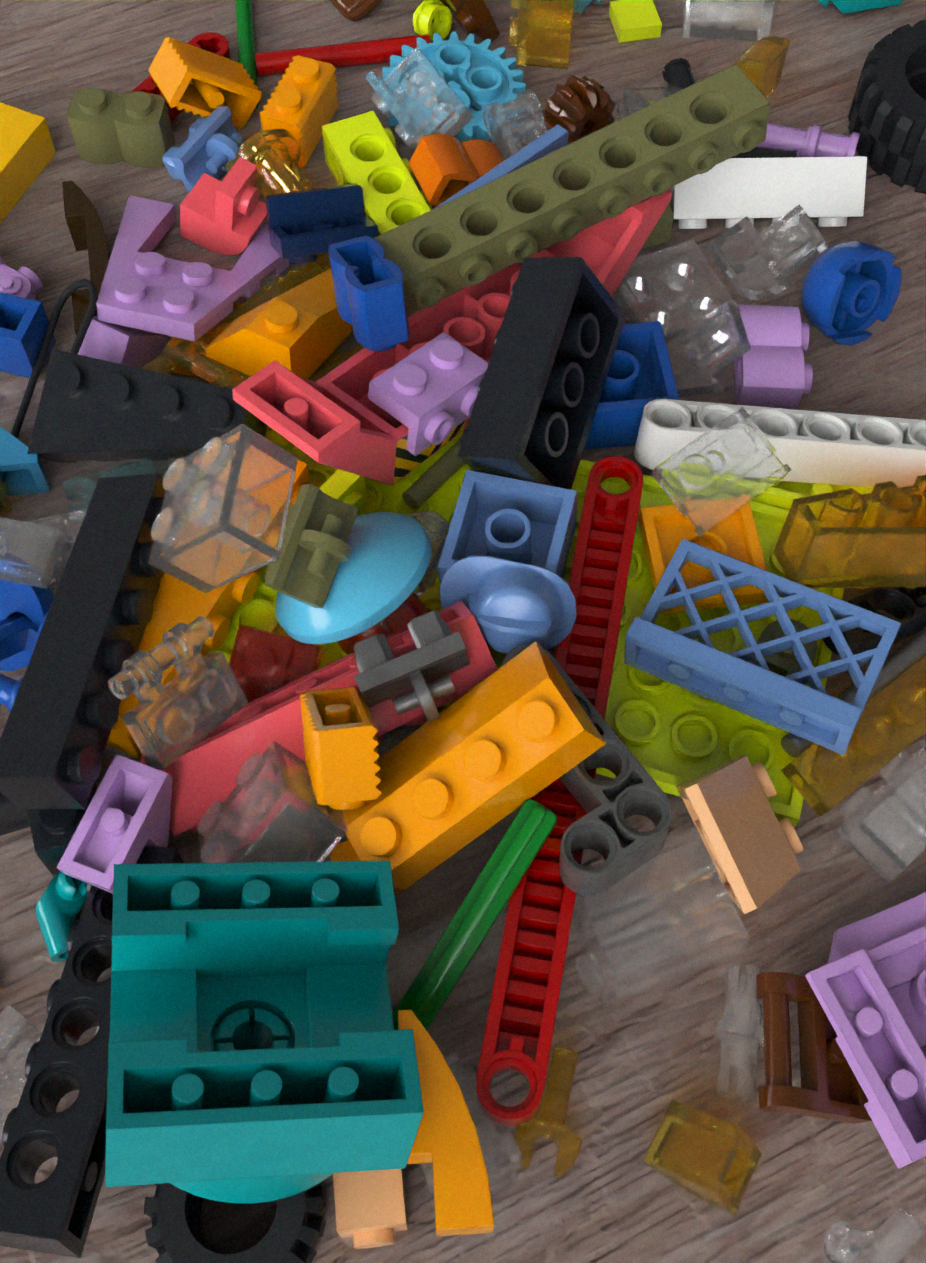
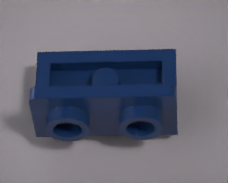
[265,183,378,263]

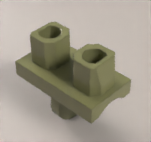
[264,484,359,608]

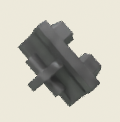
[354,610,470,722]

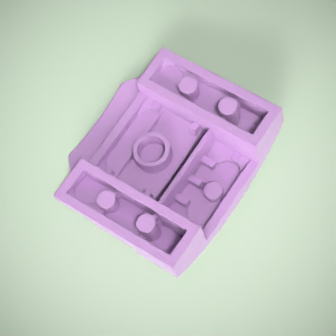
[805,892,926,1169]

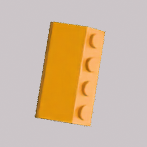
[342,641,607,890]

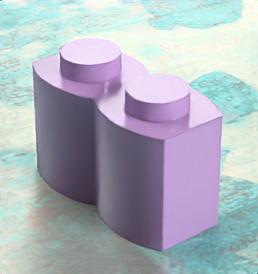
[732,304,813,410]

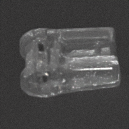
[483,90,550,160]

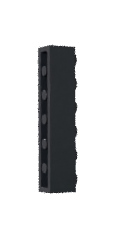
[0,473,184,809]

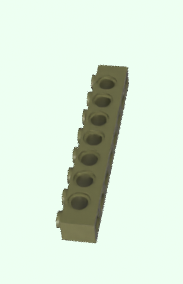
[373,64,770,316]

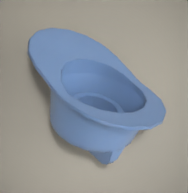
[439,555,577,654]

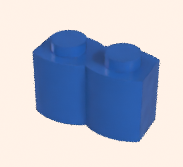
[328,236,409,351]

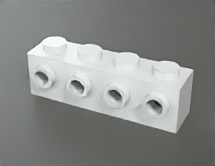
[669,156,867,229]

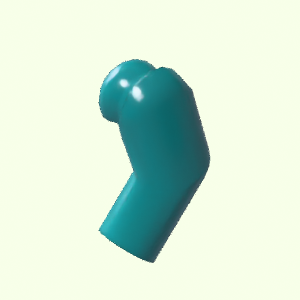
[36,871,88,962]

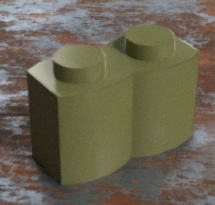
[67,88,175,168]

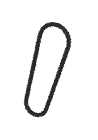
[11,279,98,447]

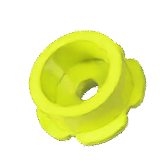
[413,0,452,41]

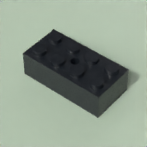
[457,257,626,489]

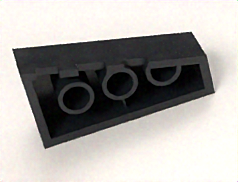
[27,349,268,463]

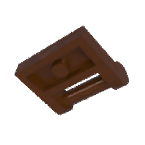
[756,972,872,1124]

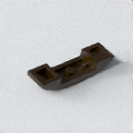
[62,181,111,336]

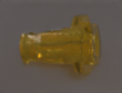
[225,129,314,198]

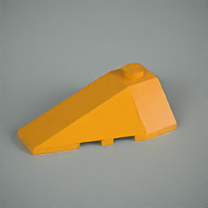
[205,268,353,380]

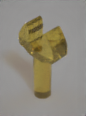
[514,1048,582,1179]

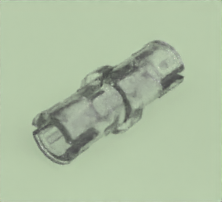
[714,965,766,1104]

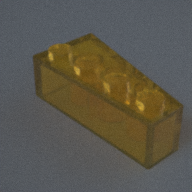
[773,475,926,589]

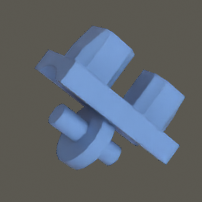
[162,106,247,193]

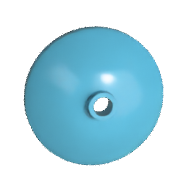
[275,512,431,644]

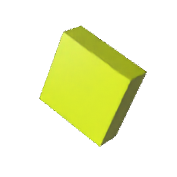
[608,0,662,43]

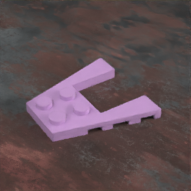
[96,195,289,342]

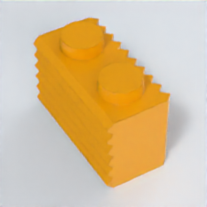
[148,37,261,130]
[259,55,339,168]
[300,686,382,810]

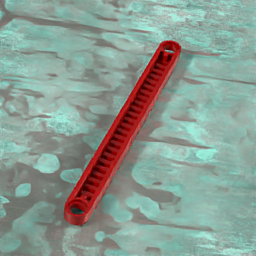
[476,456,643,1126]

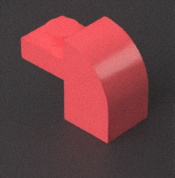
[180,157,268,255]

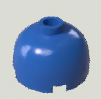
[801,241,902,346]

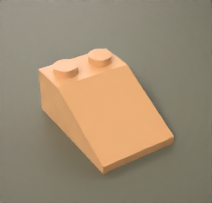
[676,756,804,914]

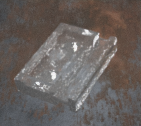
[651,407,791,537]

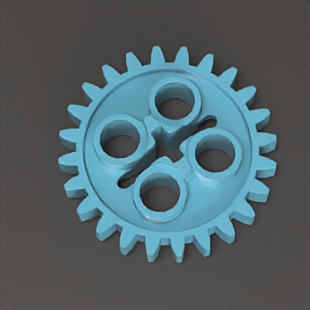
[380,31,526,146]

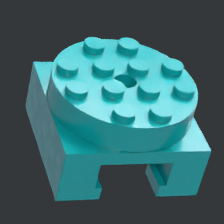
[105,861,424,1204]

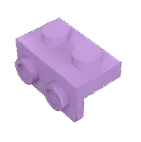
[368,332,489,456]

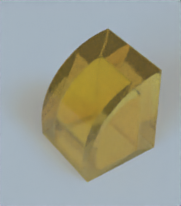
[731,36,790,98]
[644,1100,762,1215]

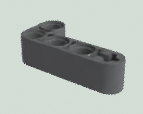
[502,645,672,896]

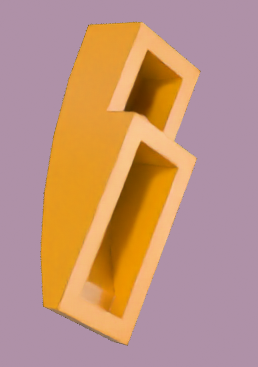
[398,1010,494,1237]

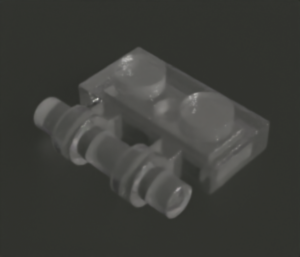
[108,616,248,769]

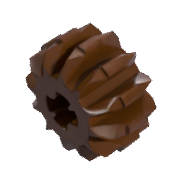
[537,75,615,144]

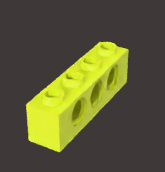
[322,110,433,236]

